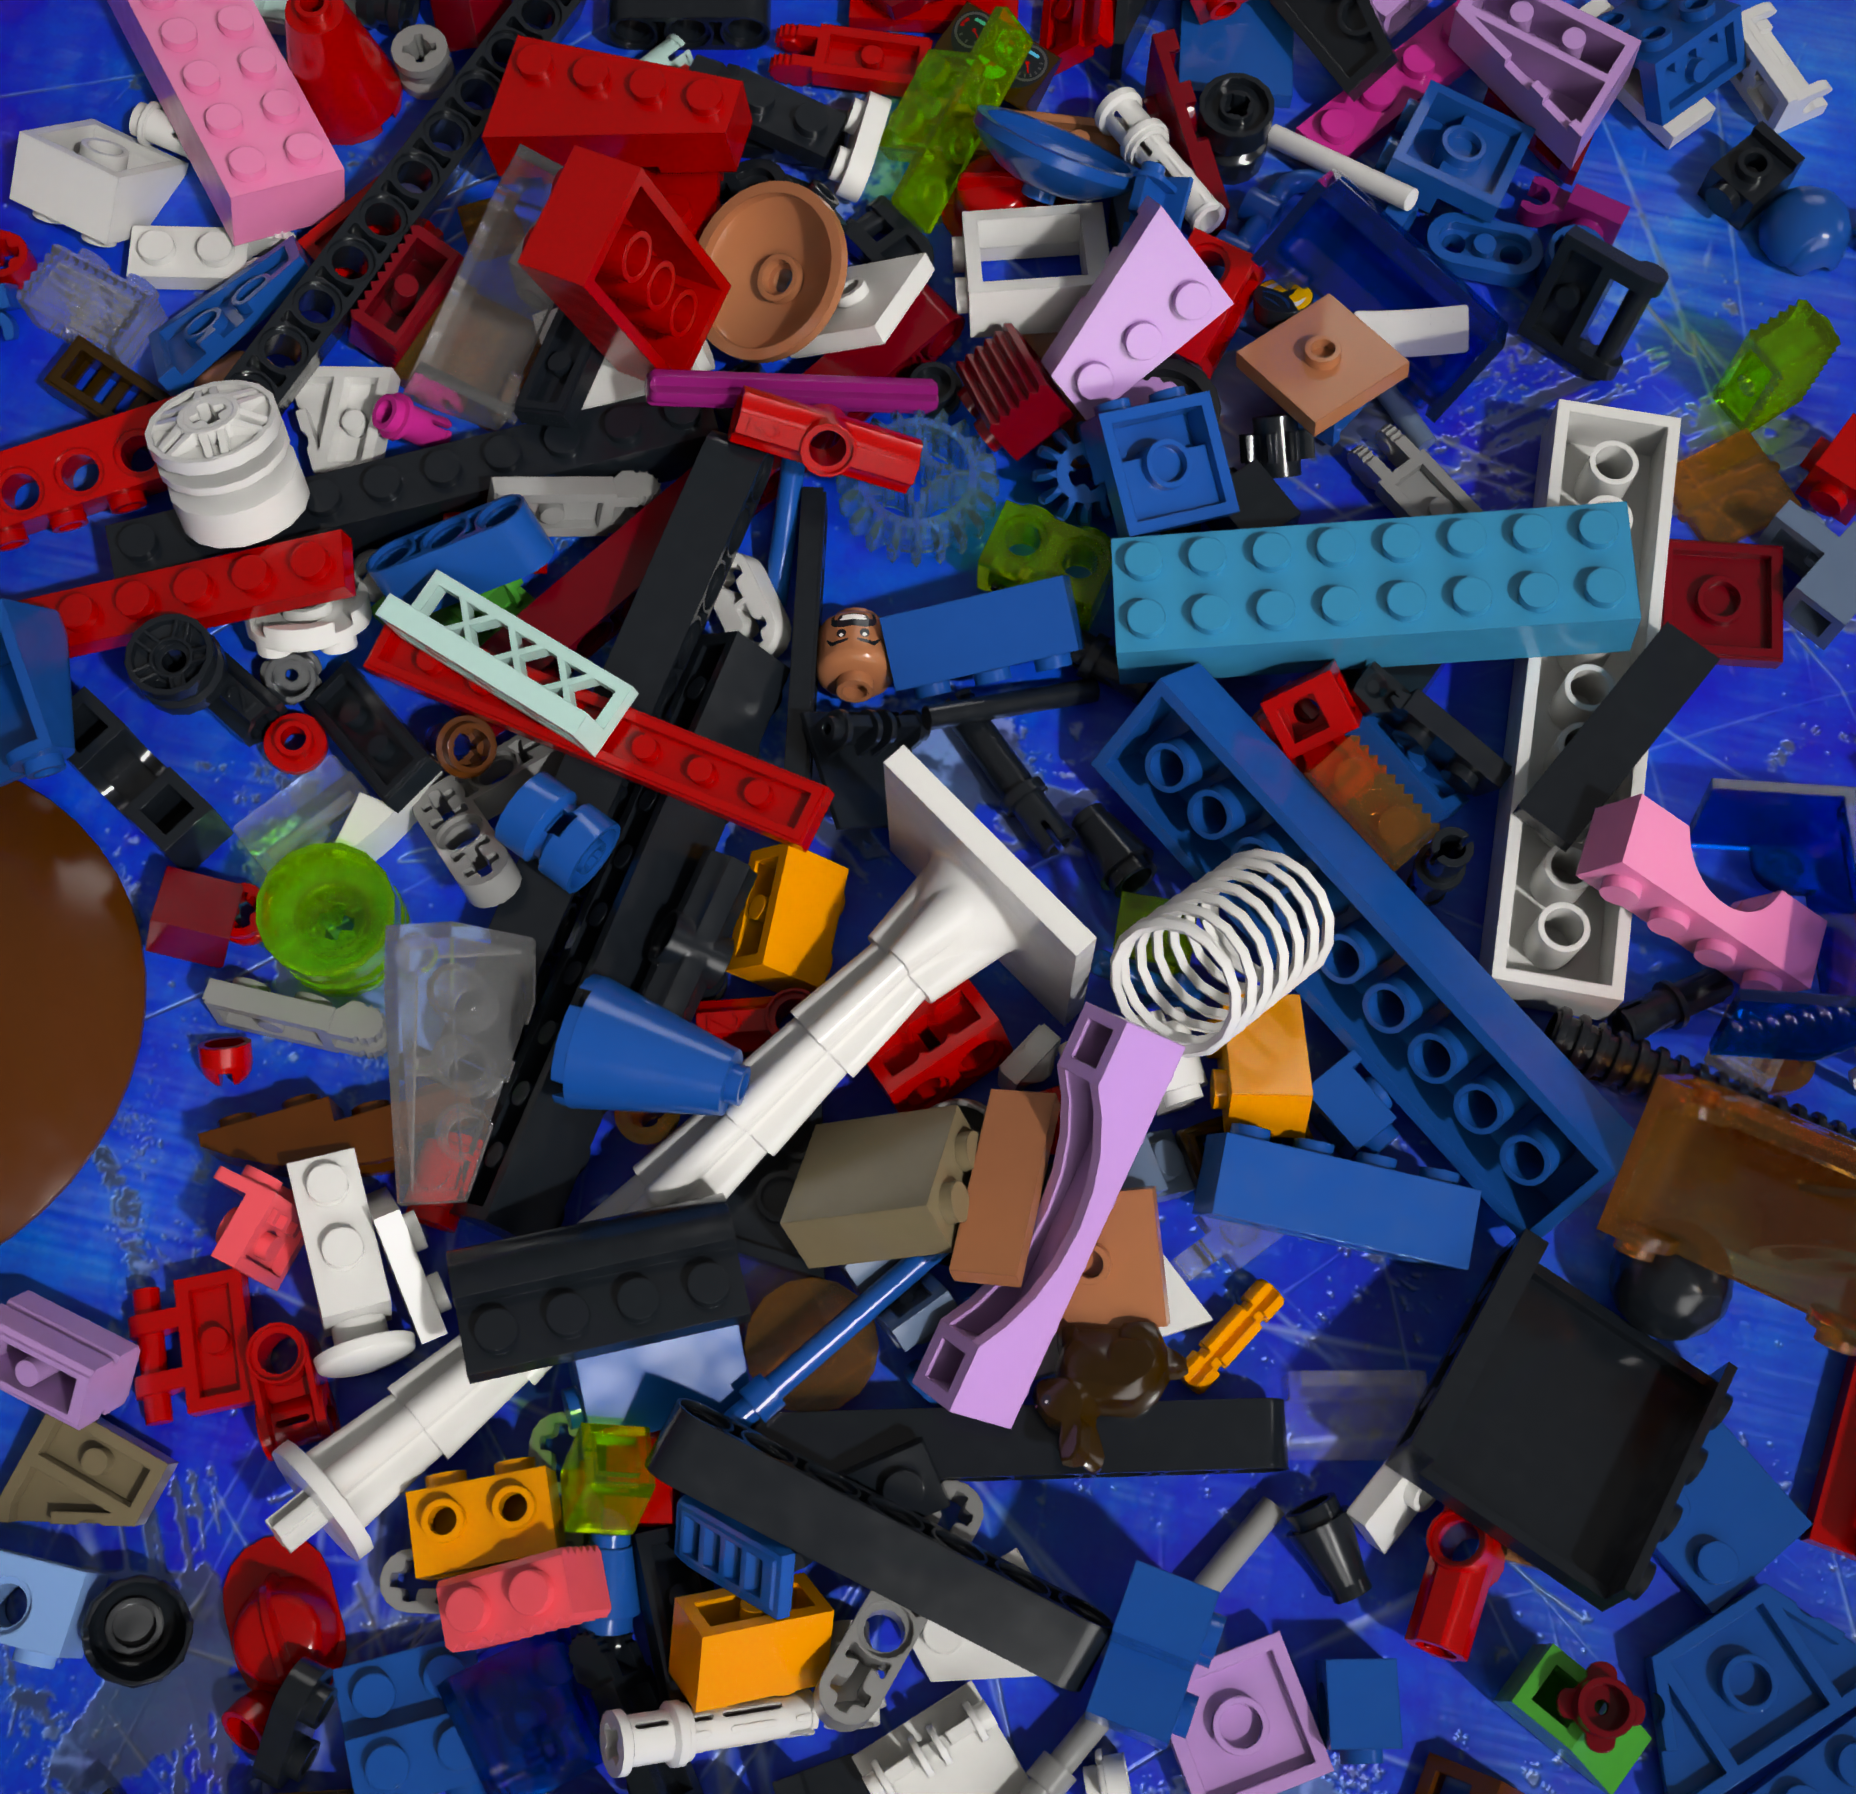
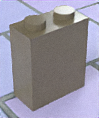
[780,1104,980,1269]

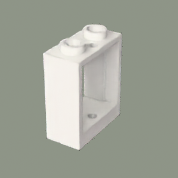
[951,202,1109,338]

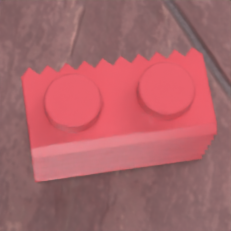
[436,1545,612,1653]

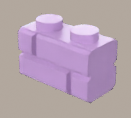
[0,1290,141,1430]

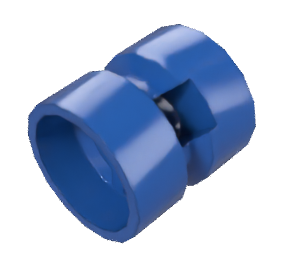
[494,772,621,894]

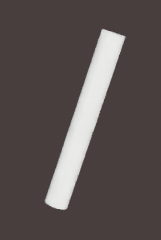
[1267,124,1419,211]

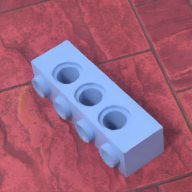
[0,1548,109,1669]

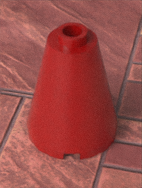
[285,0,403,145]

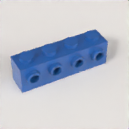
[1192,1123,1482,1271]

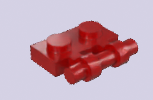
[128,1268,255,1426]

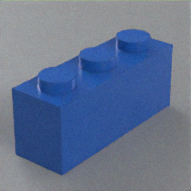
[879,575,1085,700]

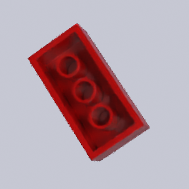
[517,145,731,381]

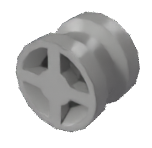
[391,24,456,100]

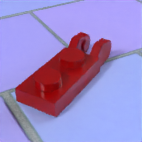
[768,23,933,99]

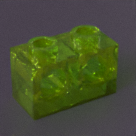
[977,500,1113,632]

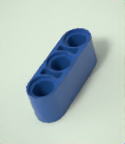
[366,494,555,613]

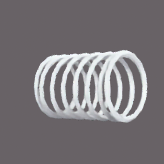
[1110,848,1334,1058]

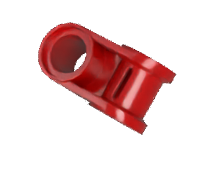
[246,1322,341,1462]

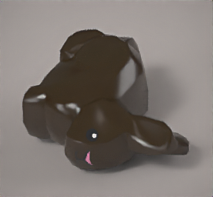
[1032,1321,1188,1474]

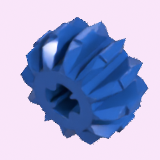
[1030,421,1113,527]

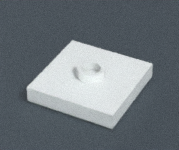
[790,252,935,359]

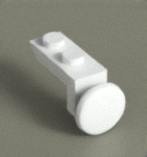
[286,1148,416,1378]

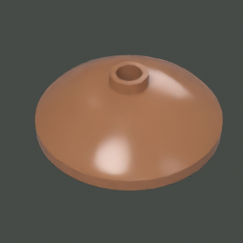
[698,181,848,363]

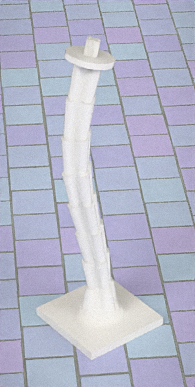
[264,745,1097,1561]

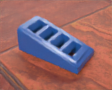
[674,1495,796,1620]

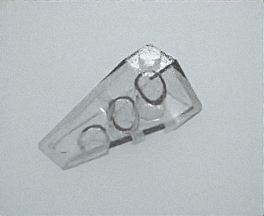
[384,921,536,1206]

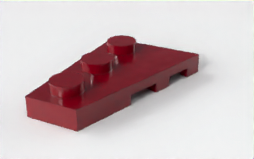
[1142,28,1230,237]

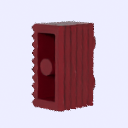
[347,225,464,370]
[955,323,1075,461]

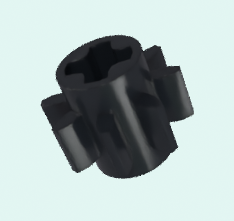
[1239,413,1315,479]

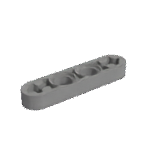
[813,1480,984,1732]

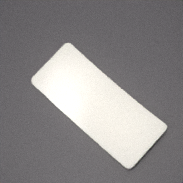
[1354,305,1469,357]

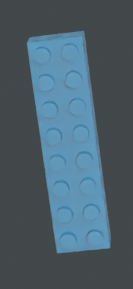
[1111,501,1641,684]

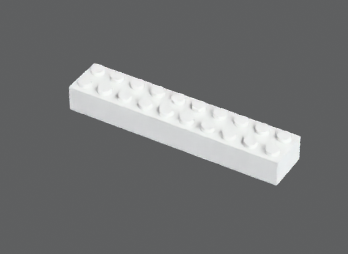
[1479,399,1681,1021]

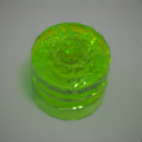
[256,843,411,997]

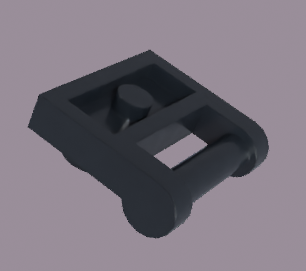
[1517,225,1669,381]

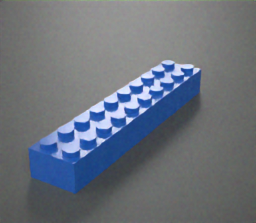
[1090,663,1649,1238]

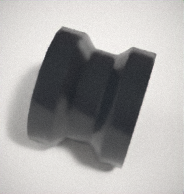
[355,0,420,35]

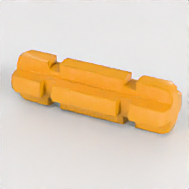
[1180,1278,1284,1394]

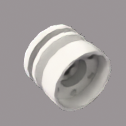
[144,380,310,549]

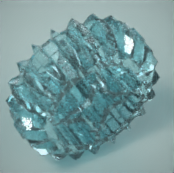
[836,408,1000,567]

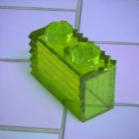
[1713,299,1841,435]

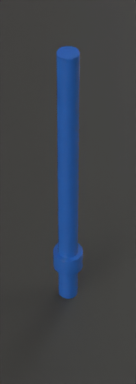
[723,1253,949,1428]

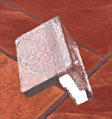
[233,755,370,886]
[1280,1370,1427,1461]

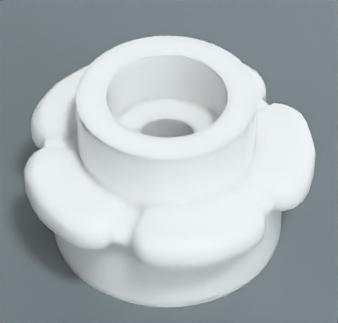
[1083,1748,1132,1794]

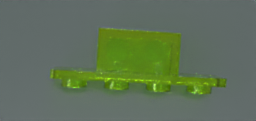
[878,6,1033,234]

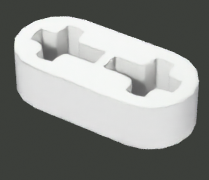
[714,552,791,658]

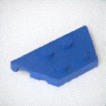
[1644,1583,1856,1794]

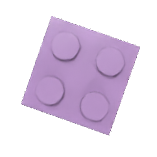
[1169,1631,1334,1794]

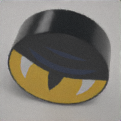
[1252,278,1314,330]

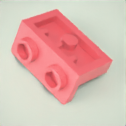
[211,1164,304,1291]

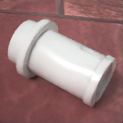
[129,101,189,160]

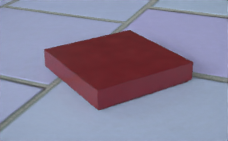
[1660,539,1783,669]

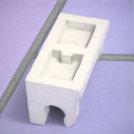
[1729,2,1833,134]

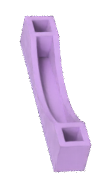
[912,1001,1186,1429]

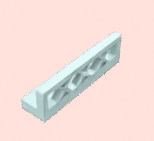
[375,569,639,757]

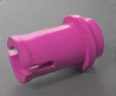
[372,392,452,448]

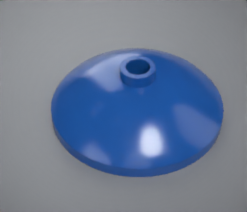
[973,105,1138,205]

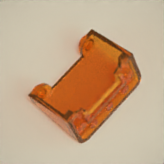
[1596,1073,1856,1356]

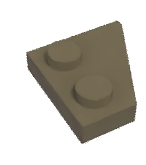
[0,1414,179,1527]

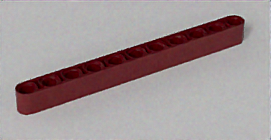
[447,283,966,737]

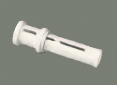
[1094,87,1226,233]
[599,1688,819,1778]

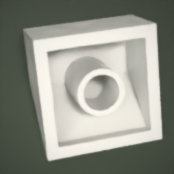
[9,119,189,248]

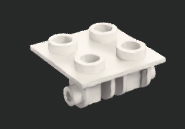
[851,1680,1030,1794]

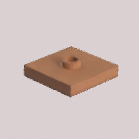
[1236,293,1410,437]
[1039,1186,1170,1334]

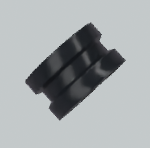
[124,614,229,715]

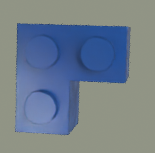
[1085,1560,1227,1751]

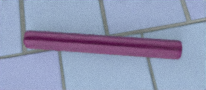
[644,369,939,414]

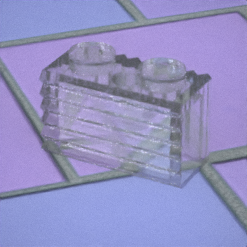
[16,244,169,369]

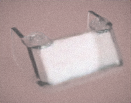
[402,144,564,431]

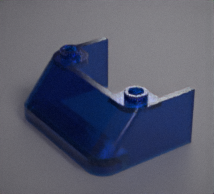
[1251,168,1509,423]
[1689,778,1856,1061]

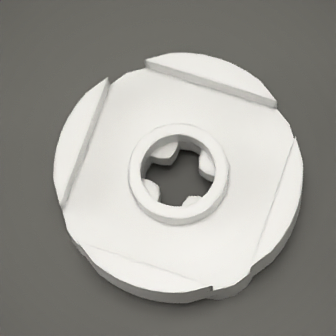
[244,581,372,659]

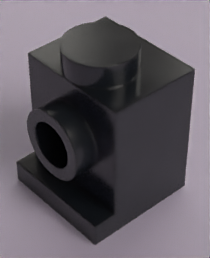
[1697,121,1805,231]

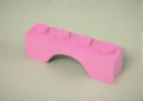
[1575,794,1827,1000]

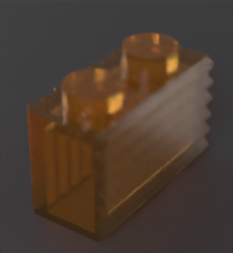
[1303,735,1440,871]

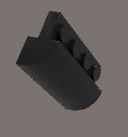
[446,1193,751,1384]

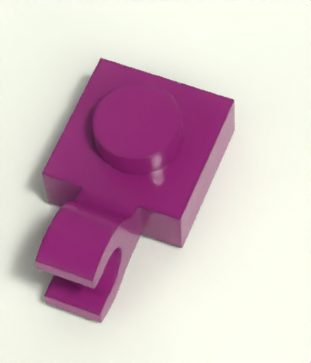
[1515,176,1631,245]

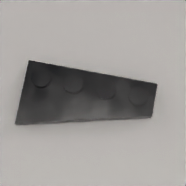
[1269,0,1399,102]

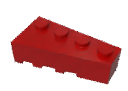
[482,35,753,176]

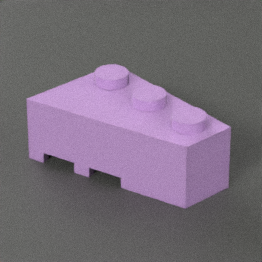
[1448,0,1642,170]
[1041,195,1234,421]

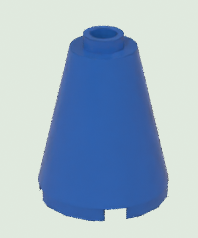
[551,974,751,1116]

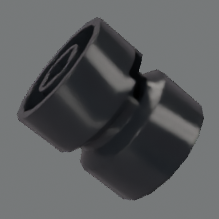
[1196,73,1274,185]

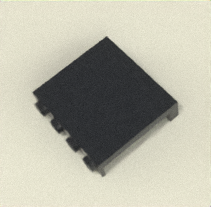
[1385,1228,1738,1612]

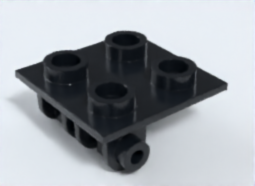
[799,709,931,830]

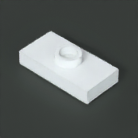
[1346,1457,1436,1555]

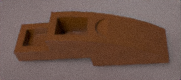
[198,1081,481,1178]

